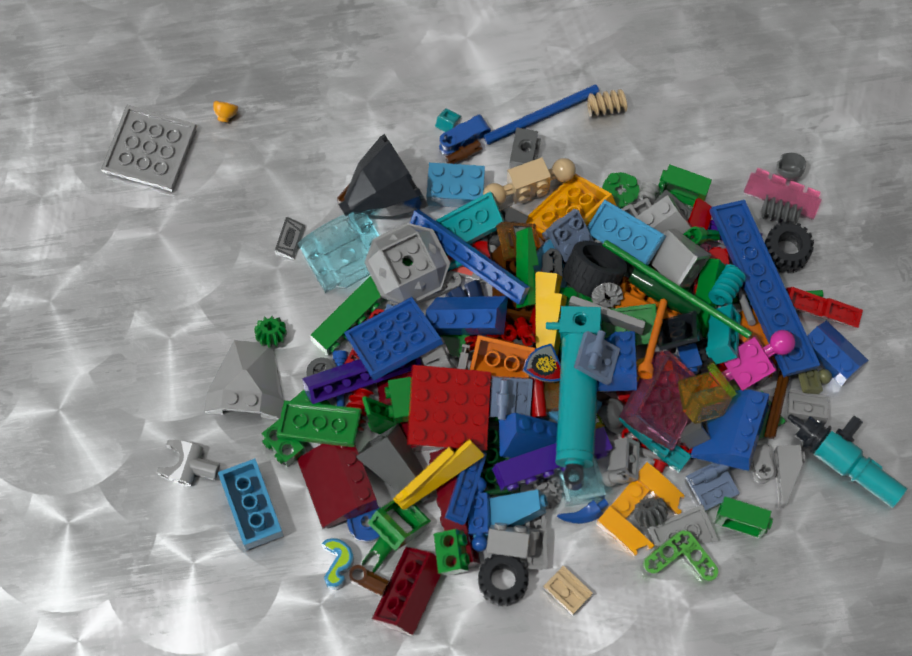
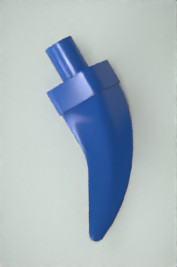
[557,498,609,524]

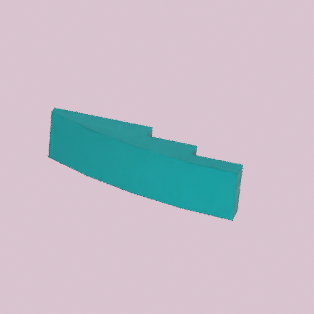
[618,404,691,472]

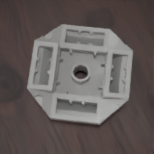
[364,223,450,304]

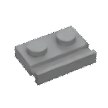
[458,344,471,370]
[787,389,829,423]

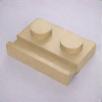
[543,566,593,615]

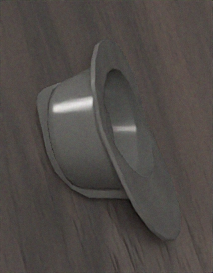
[597,392,627,434]

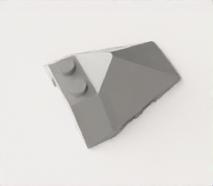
[204,340,284,419]

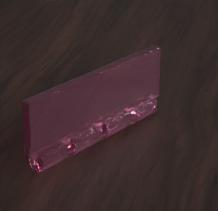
[743,168,822,220]

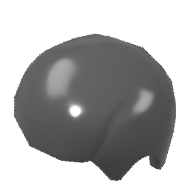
[776,152,806,180]

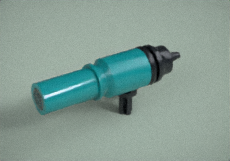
[788,414,908,508]

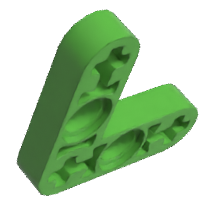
[643,530,718,581]

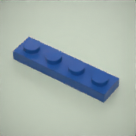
[445,452,487,525]

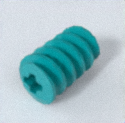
[708,264,746,306]

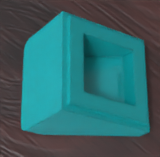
[435,108,461,132]

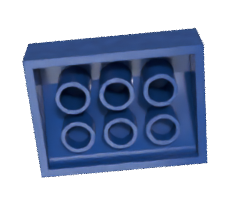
[691,390,769,471]

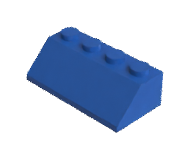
[425,296,508,335]

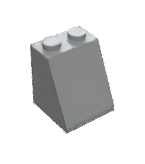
[650,229,711,288]

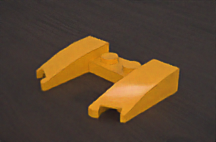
[596,462,685,556]

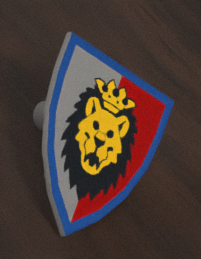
[523,344,561,382]

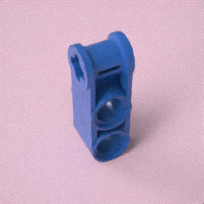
[439,114,491,155]

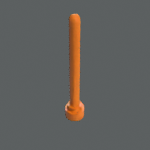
[637,298,667,379]

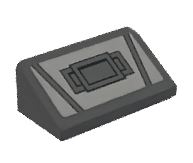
[275,217,305,259]

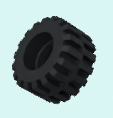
[764,221,814,273]
[478,554,529,606]

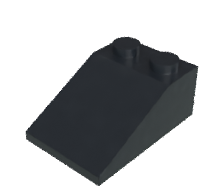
[659,310,703,351]

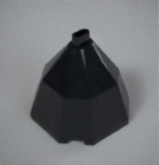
[338,134,429,216]

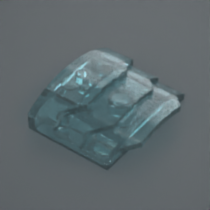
[297,212,379,293]

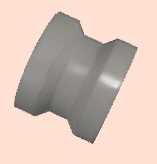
[638,182,660,204]

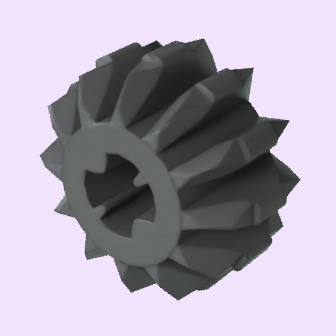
[634,496,668,528]

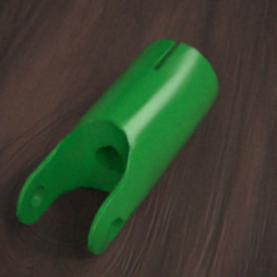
[362,536,393,573]

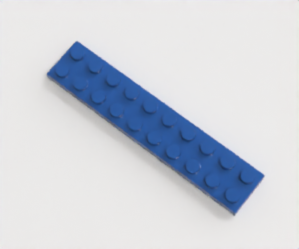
[709,199,820,377]

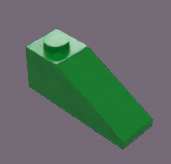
[362,396,401,434]

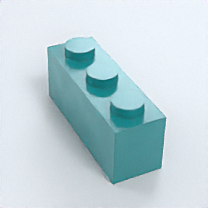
[706,304,741,364]

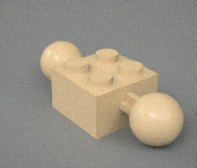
[483,157,576,206]

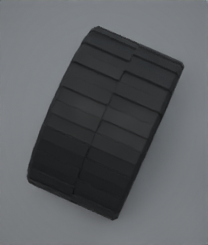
[562,240,628,299]

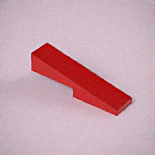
[786,287,863,328]

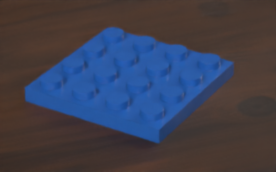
[344,297,443,381]

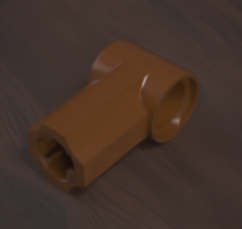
[349,565,389,596]

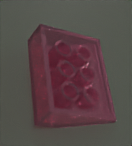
[619,351,706,450]

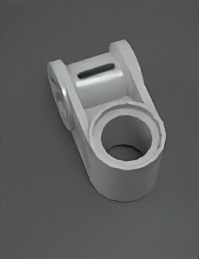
[751,444,774,484]

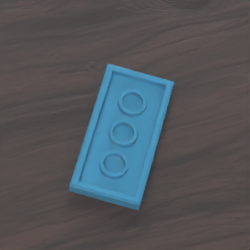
[587,199,666,266]

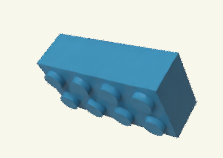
[218,458,284,550]

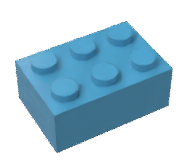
[426,162,485,208]

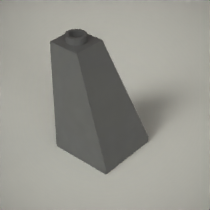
[356,424,430,504]

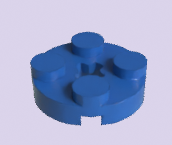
[347,506,381,543]

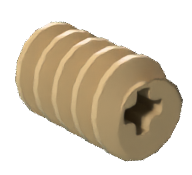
[587,89,627,117]

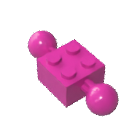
[703,330,795,396]

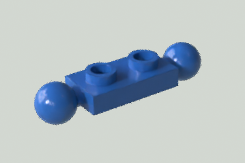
[468,477,490,552]

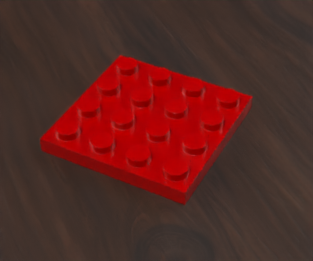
[407,365,491,451]

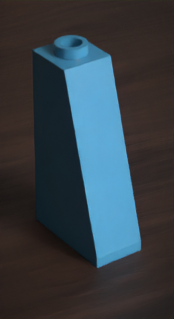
[473,490,548,541]

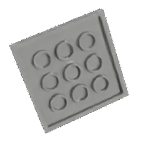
[101,105,197,191]

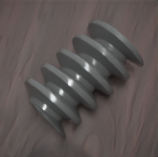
[761,195,803,224]

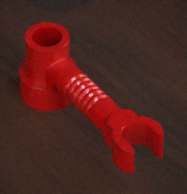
[464,321,517,351]

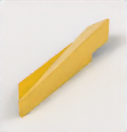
[535,272,567,356]
[393,438,484,510]

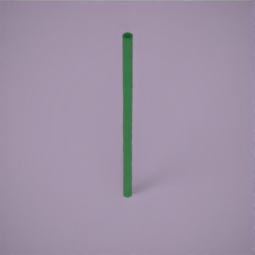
[603,240,753,339]

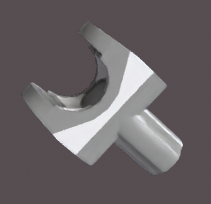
[157,440,220,486]

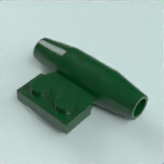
[628,267,701,315]

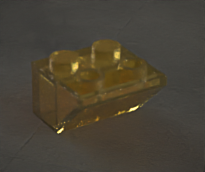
[678,372,732,424]

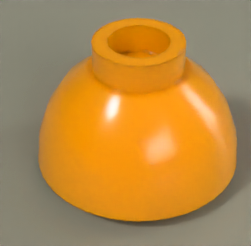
[213,101,239,122]

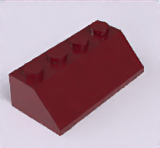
[372,547,441,636]

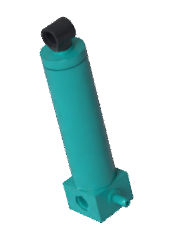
[546,306,602,491]

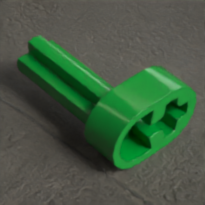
[683,227,720,246]

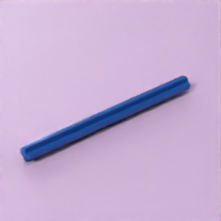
[484,84,600,144]

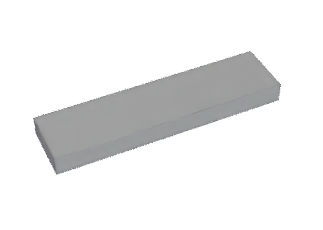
[569,296,646,335]

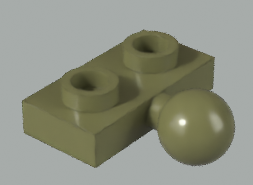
[798,369,832,394]

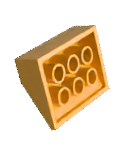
[526,173,617,242]

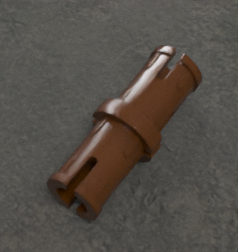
[445,140,483,164]

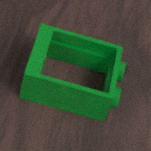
[658,164,712,208]
[714,496,773,539]
[368,500,431,551]

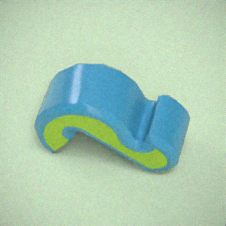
[321,538,354,590]

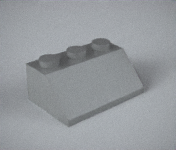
[635,195,692,234]

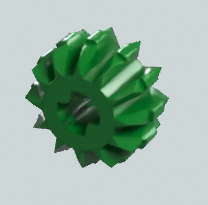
[254,316,287,348]

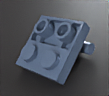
[542,209,593,262]
[574,330,620,385]
[490,376,533,420]
[685,463,740,511]

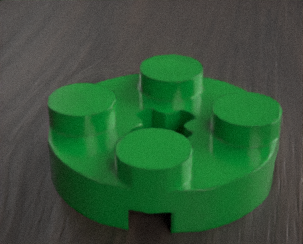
[602,172,639,209]

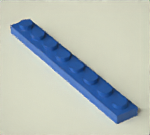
[410,210,530,305]

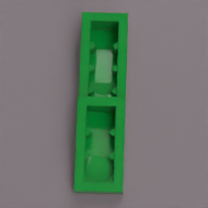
[516,227,539,309]
[695,258,725,339]

